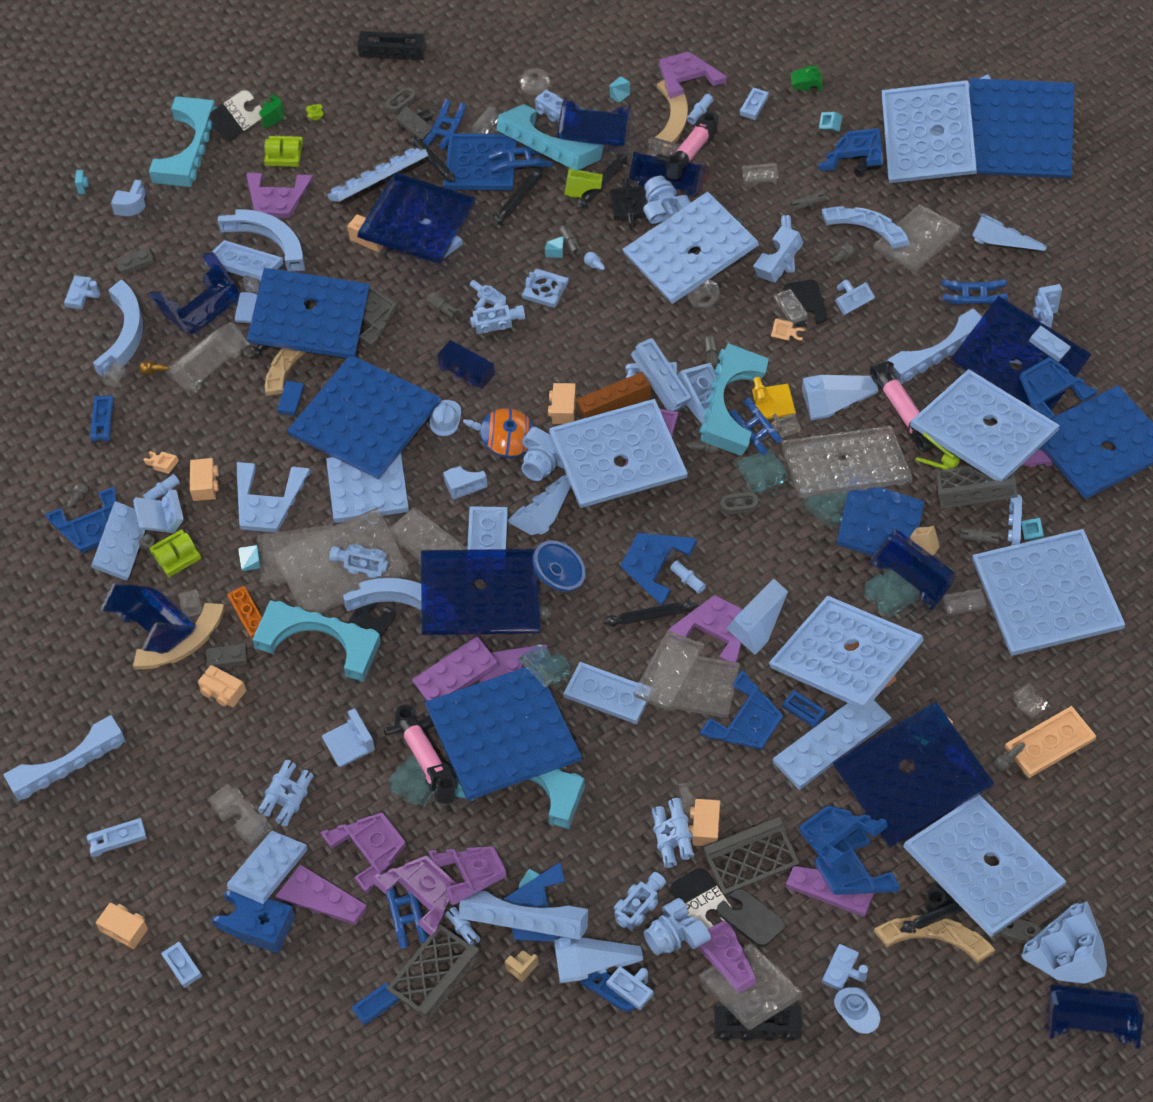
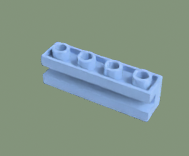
[631,338,692,412]

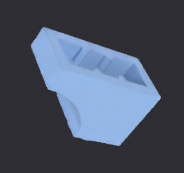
[443,466,488,500]

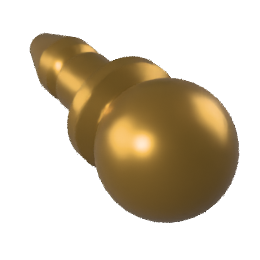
[139,361,169,375]

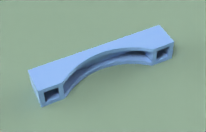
[887,308,987,384]
[3,715,126,801]
[459,891,588,940]

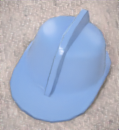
[430,400,461,436]
[834,987,880,1033]

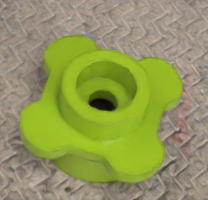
[306,104,324,120]

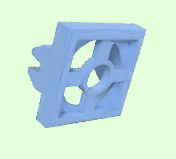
[522,269,569,308]

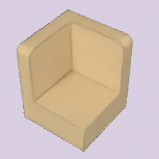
[910,526,940,557]
[505,951,539,982]

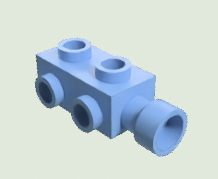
[535,90,580,128]
[470,303,525,334]
[329,544,389,578]
[614,872,666,931]

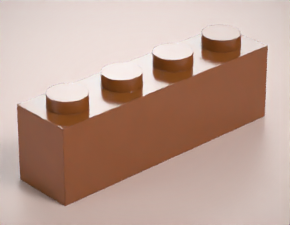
[576,372,651,419]

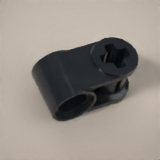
[924,883,955,912]

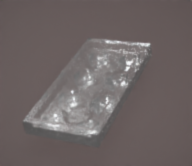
[387,507,468,577]
[633,630,704,711]

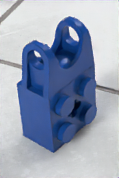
[211,890,295,954]

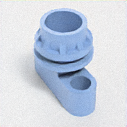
[643,176,691,224]
[521,427,564,481]
[644,898,711,956]

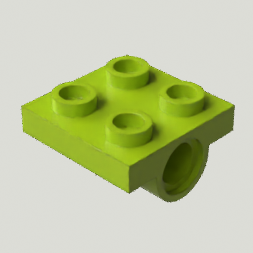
[264,136,303,167]
[149,529,201,578]

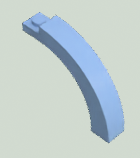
[218,210,305,271]
[93,280,143,377]
[343,578,459,635]

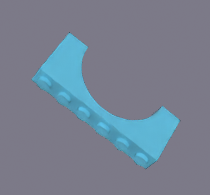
[149,96,217,187]
[496,104,604,171]
[699,343,769,456]
[252,600,381,682]
[455,769,585,829]

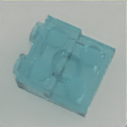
[737,449,787,493]
[802,479,848,528]
[864,567,920,618]
[518,644,571,688]
[388,754,434,807]

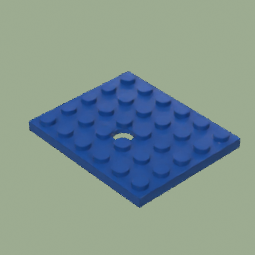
[247,268,370,358]
[1040,385,1153,500]

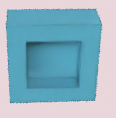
[75,170,89,194]

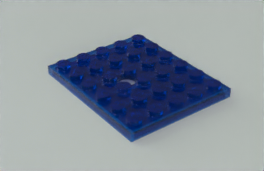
[357,172,476,264]
[951,296,1092,411]
[421,549,540,635]
[833,702,994,849]

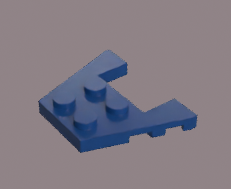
[818,128,883,171]
[1019,357,1097,420]
[45,487,117,553]
[620,533,698,606]
[700,671,783,750]
[799,805,887,869]
[814,828,900,895]
[504,863,565,942]

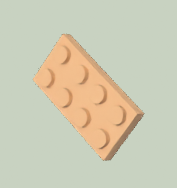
[1005,706,1096,778]

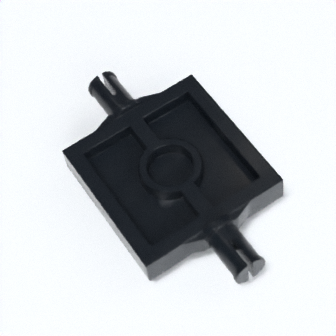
[610,178,647,228]

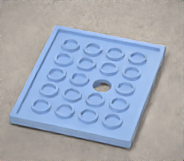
[882,80,977,183]
[622,192,759,304]
[910,369,1060,481]
[549,399,688,508]
[769,596,924,710]
[903,794,1066,937]

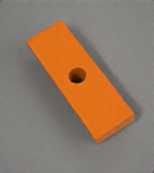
[227,586,262,640]

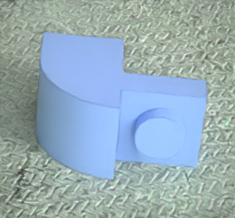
[111,180,146,216]

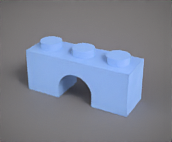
[753,226,803,283]

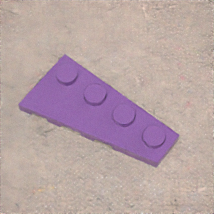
[275,865,368,925]
[786,866,875,917]
[697,921,757,994]

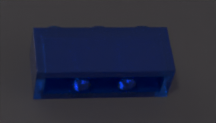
[437,340,495,389]

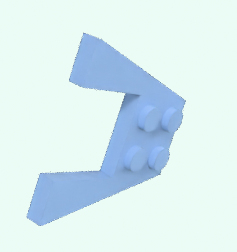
[237,462,310,533]

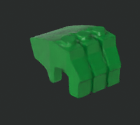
[791,66,823,92]
[259,94,285,129]

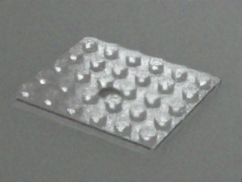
[781,426,912,498]

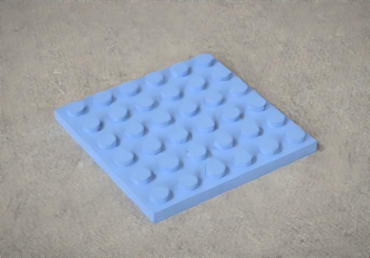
[972,529,1125,656]

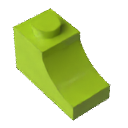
[564,168,603,198]

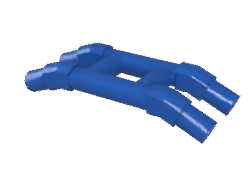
[423,99,467,149]
[488,147,552,173]
[942,279,1009,305]
[729,397,782,455]
[386,887,428,949]

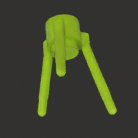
[916,432,961,469]

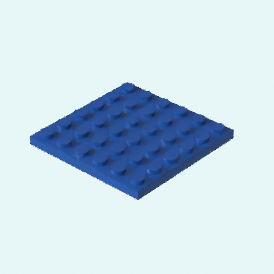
[969,78,1074,179]
[287,356,441,479]
[425,663,582,801]

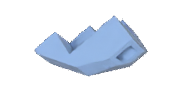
[1022,902,1107,983]

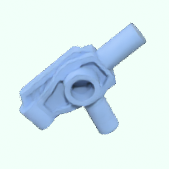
[470,280,506,309]

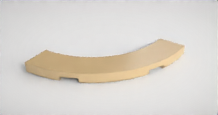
[655,80,688,151]
[265,348,306,396]
[133,603,225,669]
[874,915,995,964]

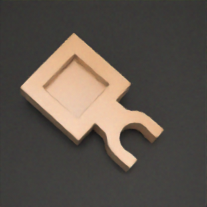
[771,318,805,341]
[143,451,179,474]

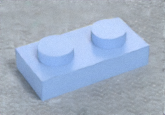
[740,88,769,120]
[1029,326,1071,362]
[161,942,202,988]

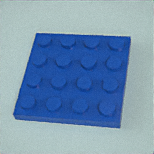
[444,134,518,190]
[836,478,924,568]

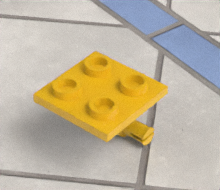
[752,377,796,419]

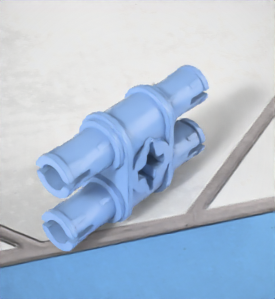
[258,760,314,826]
[652,798,694,868]

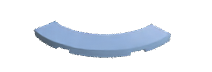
[822,207,909,249]

